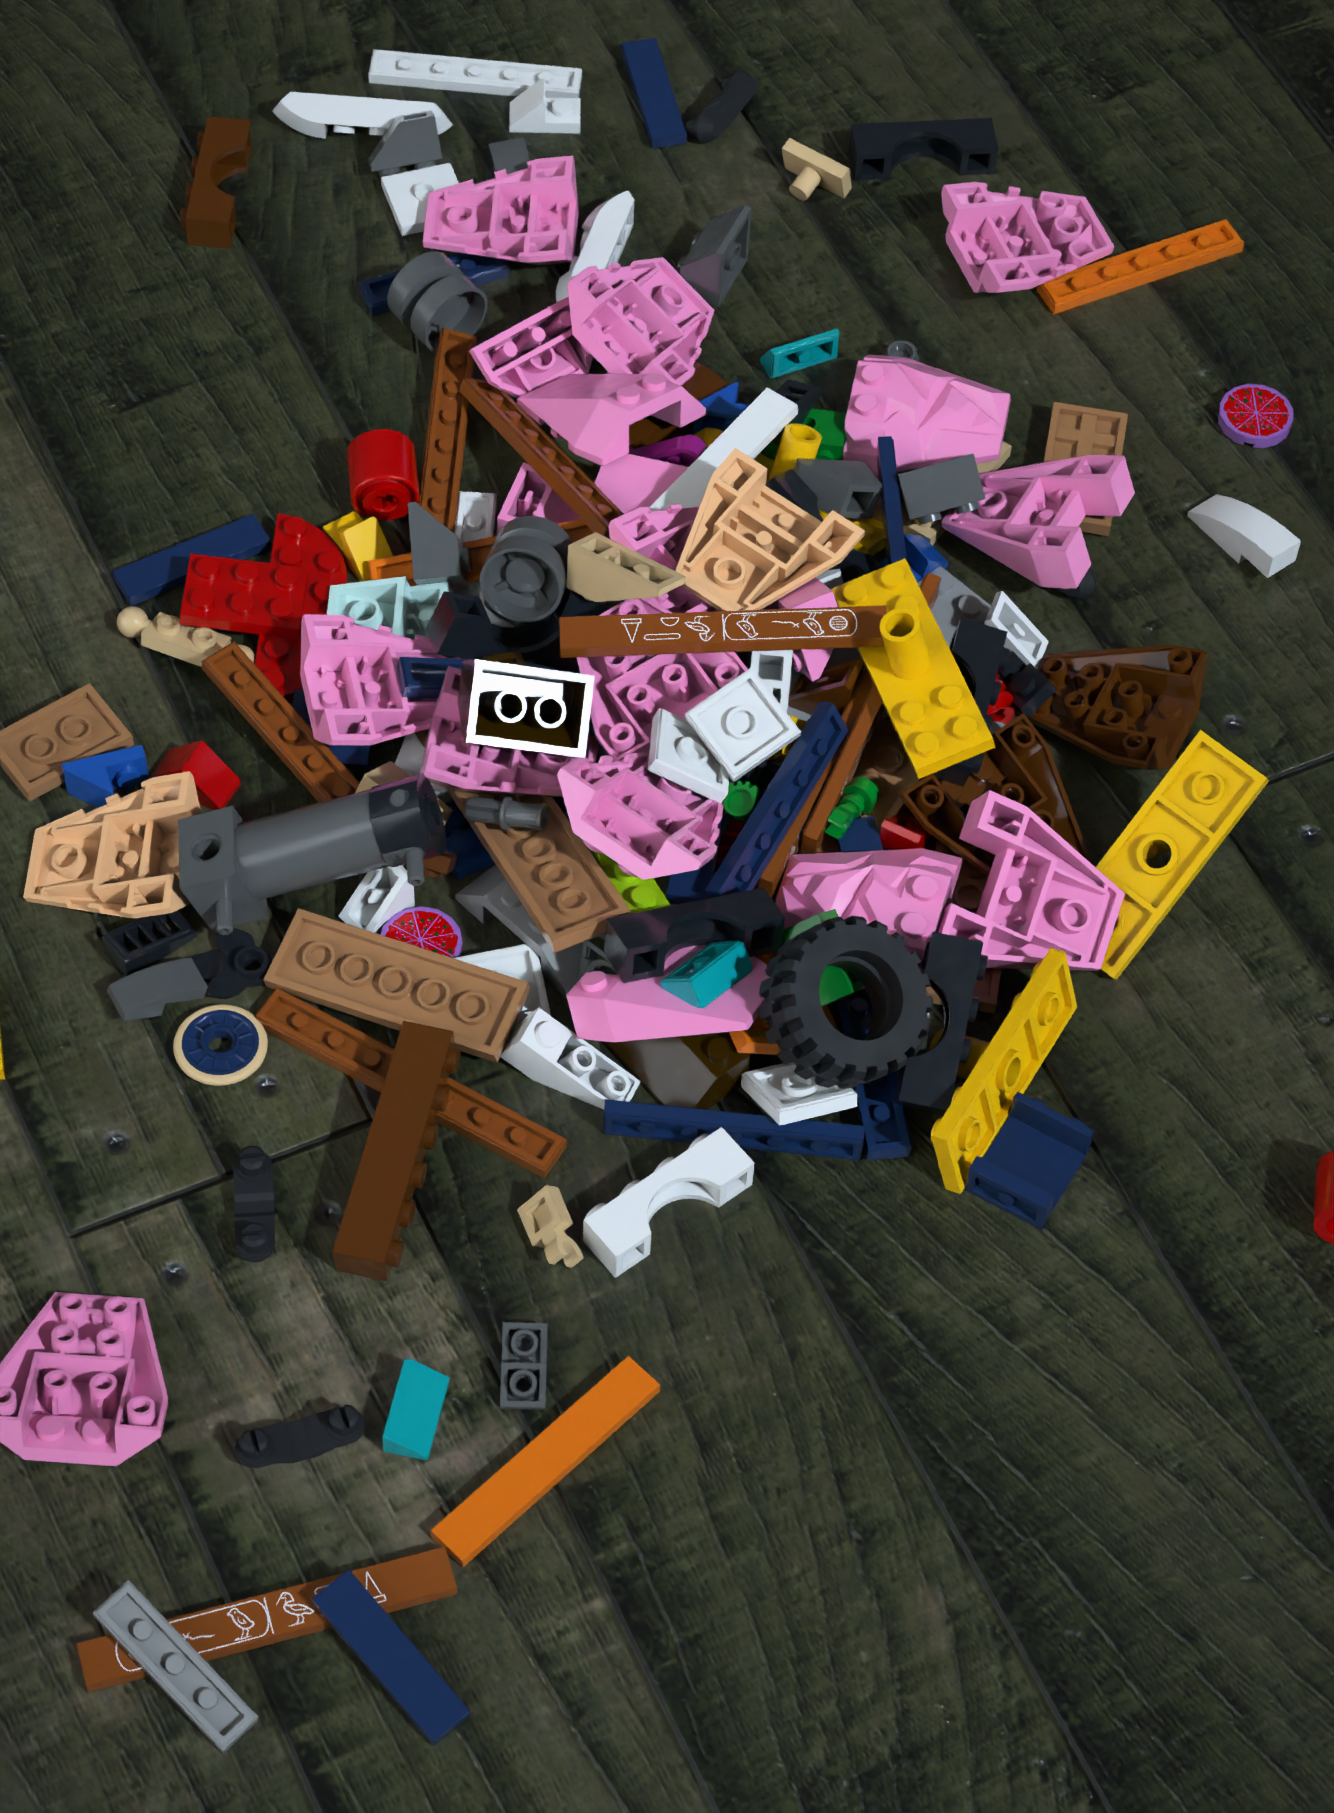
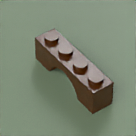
[180,116,252,249]

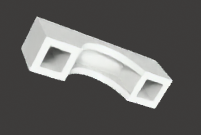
[583,1127,755,1278]

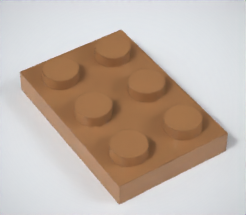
[0,683,134,802]

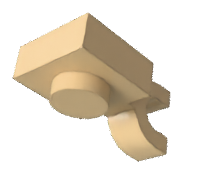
[517,1185,584,1268]

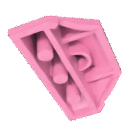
[469,297,594,398]

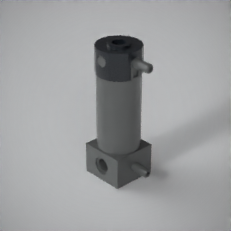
[178,774,446,935]

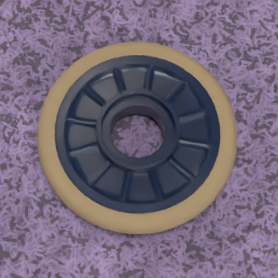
[173,1004,268,1086]

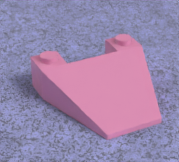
[941,455,1135,589]
[937,790,1125,971]
[566,945,770,1042]

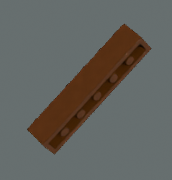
[332,1021,461,1281]

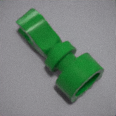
[824,776,879,840]
[723,781,760,823]

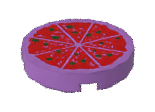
[1218,384,1294,448]
[380,906,463,958]

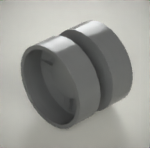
[387,251,488,353]
[480,516,573,622]

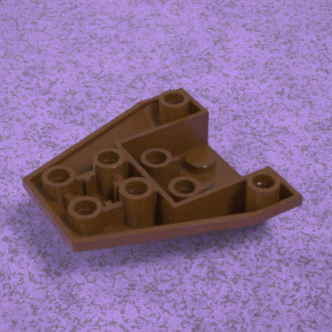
[1015,645,1207,770]
[900,713,1092,876]

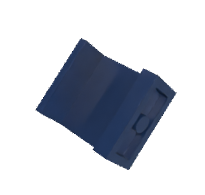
[965,1092,1094,1230]

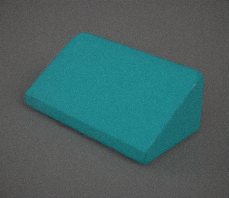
[760,329,840,379]
[660,941,753,1008]
[383,1358,450,1461]

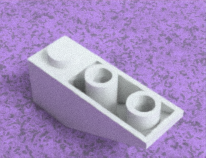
[500,1008,641,1110]

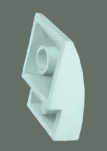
[327,576,453,639]

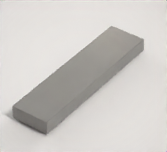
[93,1580,259,1754]

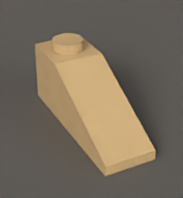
[566,532,686,602]

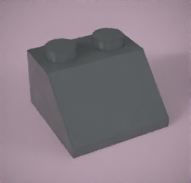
[676,205,752,307]
[897,454,985,525]

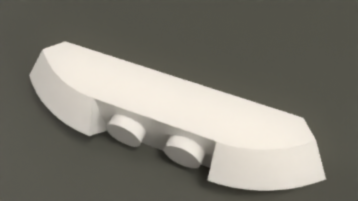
[272,92,453,139]
[556,191,634,303]

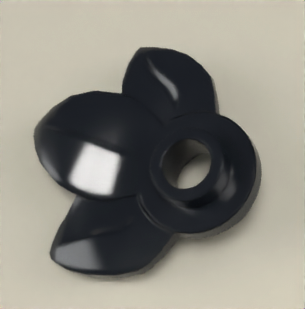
[192,928,272,999]

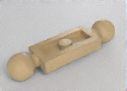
[117,606,256,667]

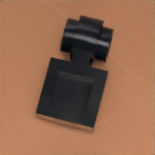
[997,650,1057,717]

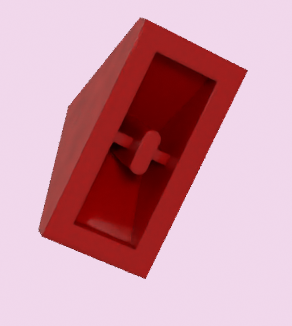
[149,740,241,810]
[880,812,936,850]

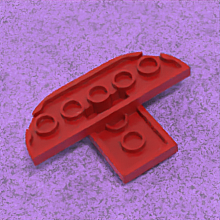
[180,513,347,703]

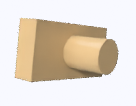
[782,138,852,201]

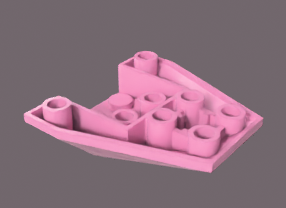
[577,598,748,761]
[0,1292,168,1466]

